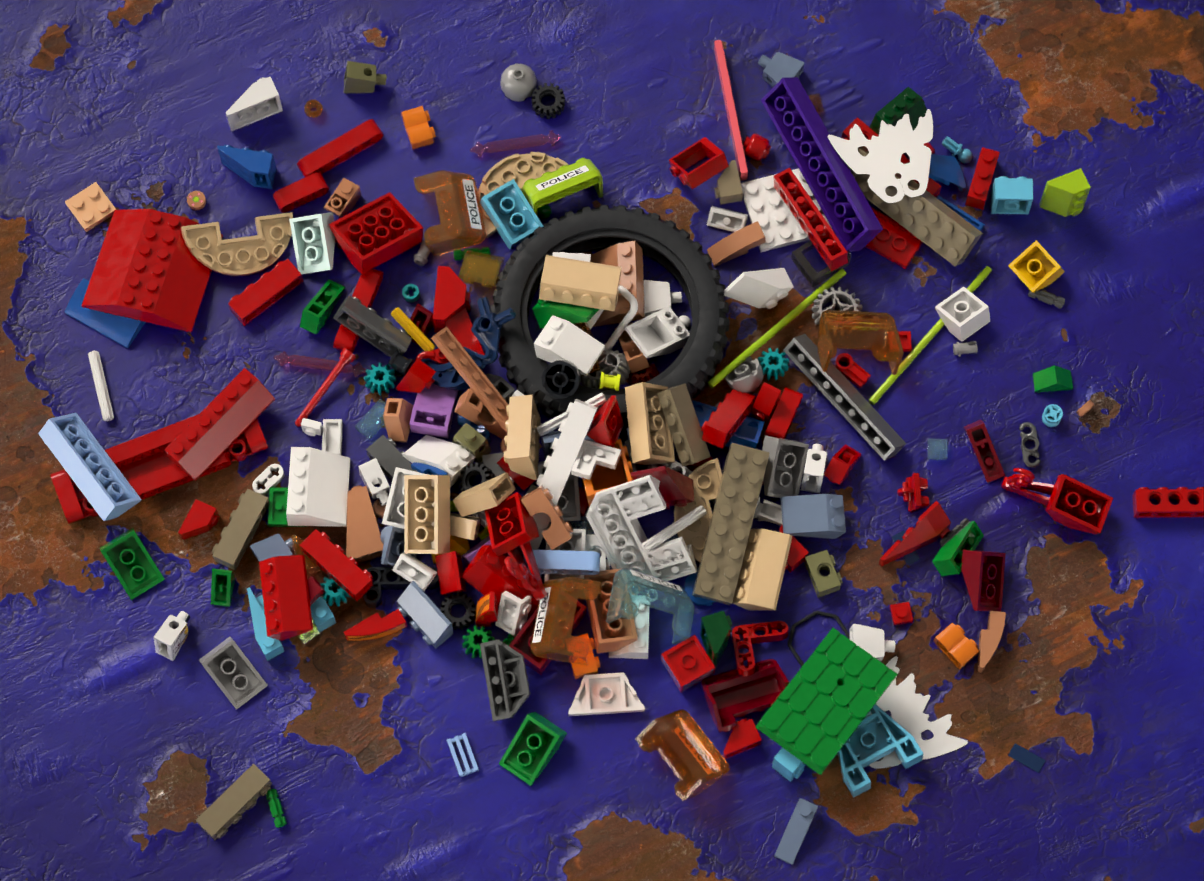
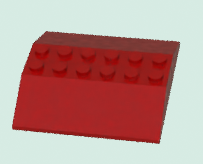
[81,209,223,332]

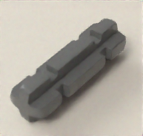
[1028,290,1065,308]
[939,518,970,547]

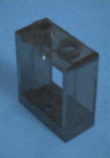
[791,234,851,288]

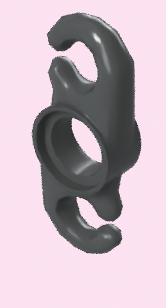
[1019,422,1041,468]

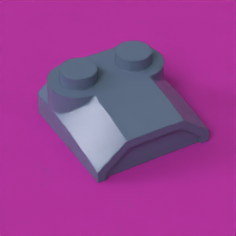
[380,525,417,567]

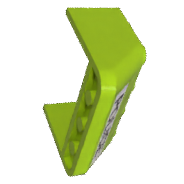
[522,158,603,217]

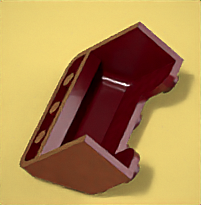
[701,659,789,732]

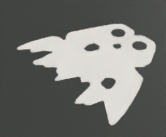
[828,109,933,203]
[864,656,968,769]

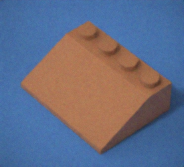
[591,241,645,327]

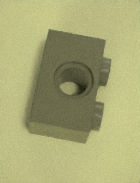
[804,550,843,598]

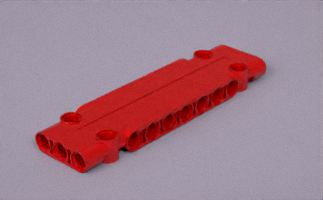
[50,414,268,524]

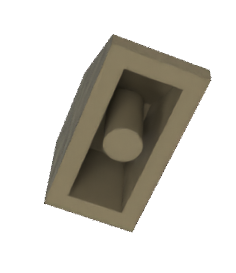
[714,160,743,205]

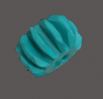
[758,348,789,380]
[364,362,397,396]
[320,577,351,607]

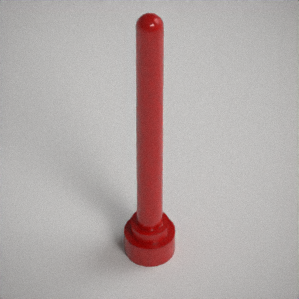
[295,348,356,427]

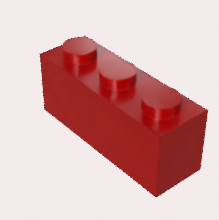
[965,147,1000,210]

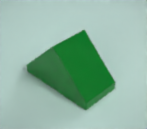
[1033,365,1073,393]
[211,568,235,607]

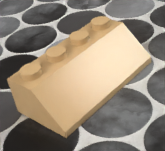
[539,255,622,311]
[625,382,675,465]
[504,395,541,480]
[404,475,450,554]
[732,529,792,611]

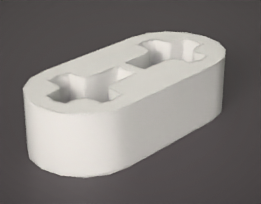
[252,464,284,496]

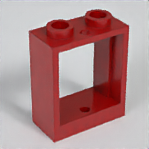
[669,137,729,190]

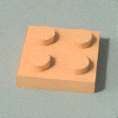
[65,182,116,232]

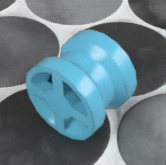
[1042,404,1063,427]

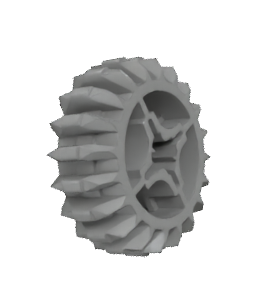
[812,287,863,337]
[581,349,631,390]

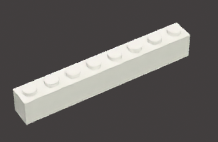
[530,399,597,550]

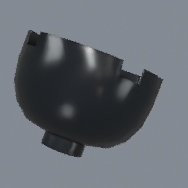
[541,360,581,399]

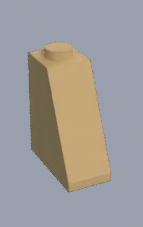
[453,473,516,517]
[450,512,481,540]

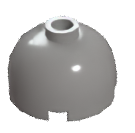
[500,64,537,101]
[725,357,763,393]

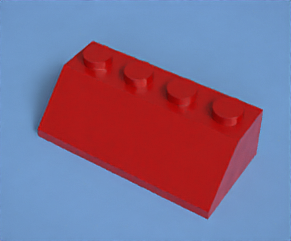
[461,545,541,617]
[259,555,313,641]

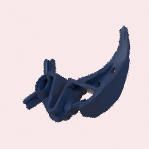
[419,297,516,390]

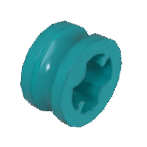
[402,284,420,303]

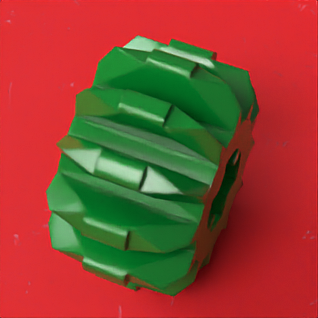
[462,626,495,659]

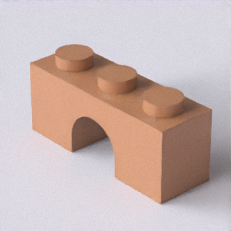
[454,388,508,439]
[521,486,574,550]

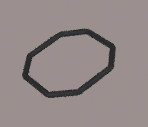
[788,611,850,667]

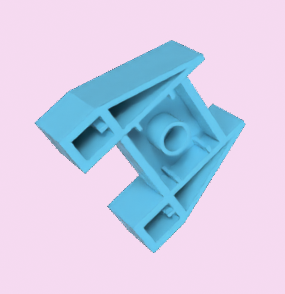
[247,587,336,661]
[838,704,923,798]

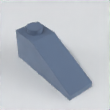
[540,431,561,460]
[774,798,818,865]

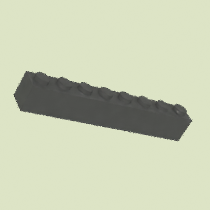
[783,334,906,461]

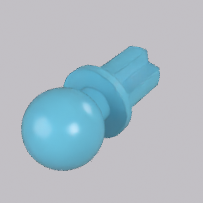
[942,137,973,163]

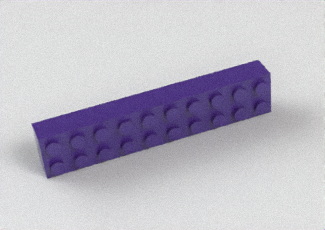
[761,77,883,252]

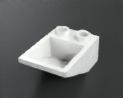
[625,306,691,358]

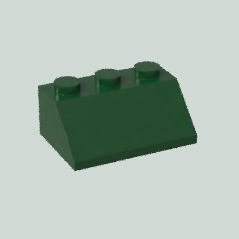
[869,87,927,135]
[700,610,732,668]

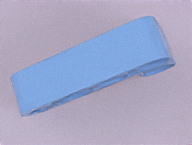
[523,550,600,577]

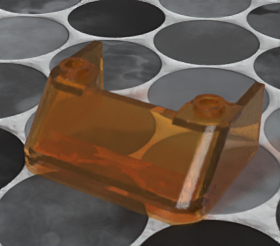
[818,310,904,375]

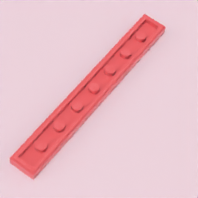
[714,40,748,181]

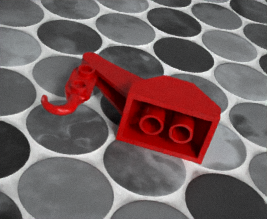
[415,266,485,364]
[1001,468,1113,534]
[485,492,547,601]

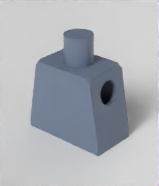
[758,52,804,87]
[250,534,300,562]

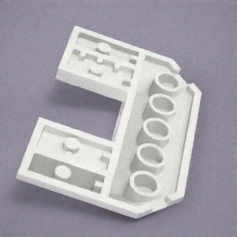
[586,475,697,589]

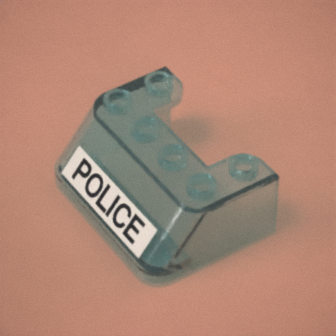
[606,568,694,645]

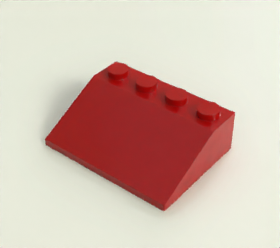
[329,192,423,274]

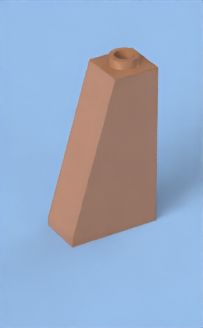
[346,486,383,563]

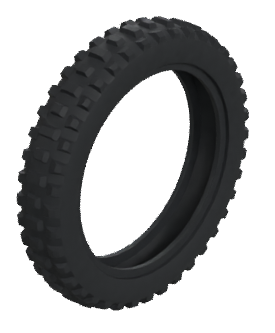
[491,205,730,432]

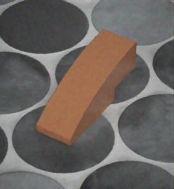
[707,221,766,267]
[615,322,649,373]
[978,611,1006,673]

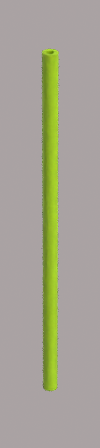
[868,266,992,405]
[708,268,846,388]

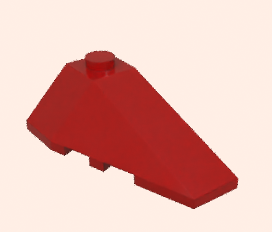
[879,501,951,566]

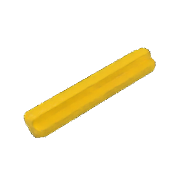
[391,307,435,351]

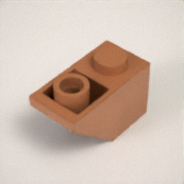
[324,178,361,217]
[383,398,414,442]

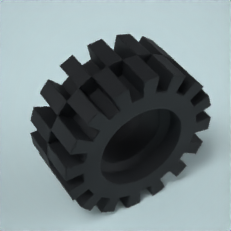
[532,83,565,119]
[458,463,496,492]
[440,592,476,630]

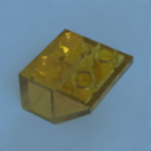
[459,250,505,288]

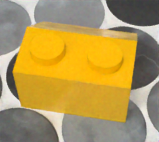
[1008,240,1065,293]

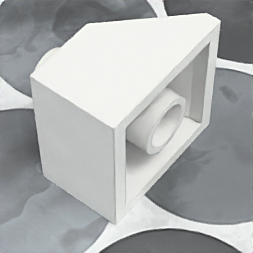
[935,287,990,342]

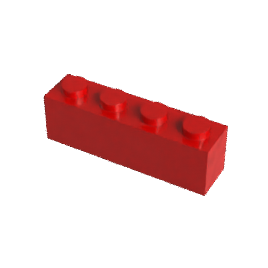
[228,258,303,326]
[701,389,755,449]
[300,529,373,601]

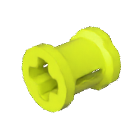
[599,372,621,391]

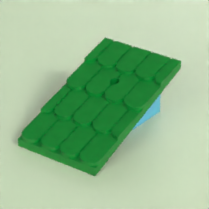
[756,628,898,775]

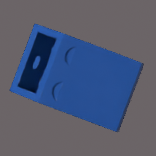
[217,145,277,189]

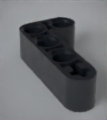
[363,567,440,608]

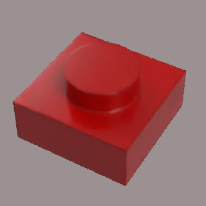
[891,331,912,352]
[889,602,913,626]

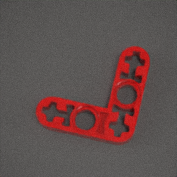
[732,621,788,676]

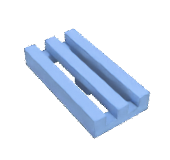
[447,733,479,777]

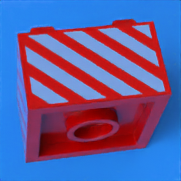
[661,635,715,693]

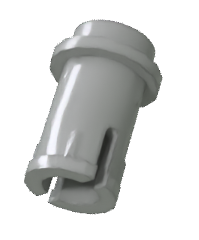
[414,241,433,266]
[953,341,978,357]

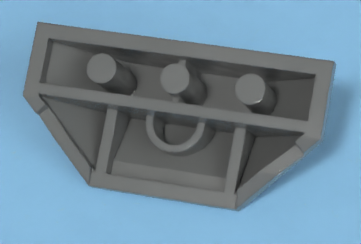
[480,640,530,721]

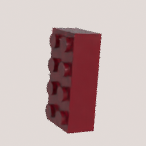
[509,585,587,675]

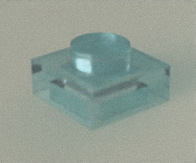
[927,438,947,460]

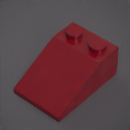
[631,466,694,510]
[961,550,1006,611]

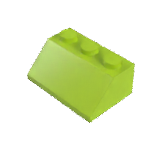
[1039,168,1091,217]

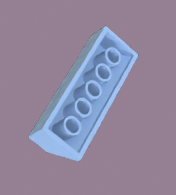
[38,413,142,521]

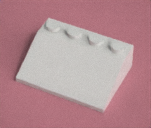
[286,447,350,527]

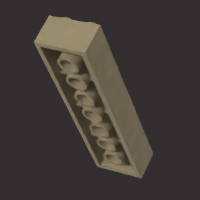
[847,146,983,267]
[692,443,770,605]

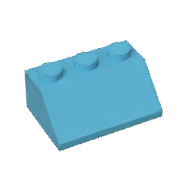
[480,179,543,250]

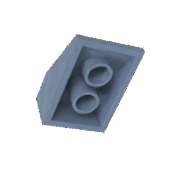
[781,494,846,539]

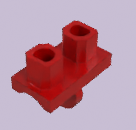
[897,473,929,512]

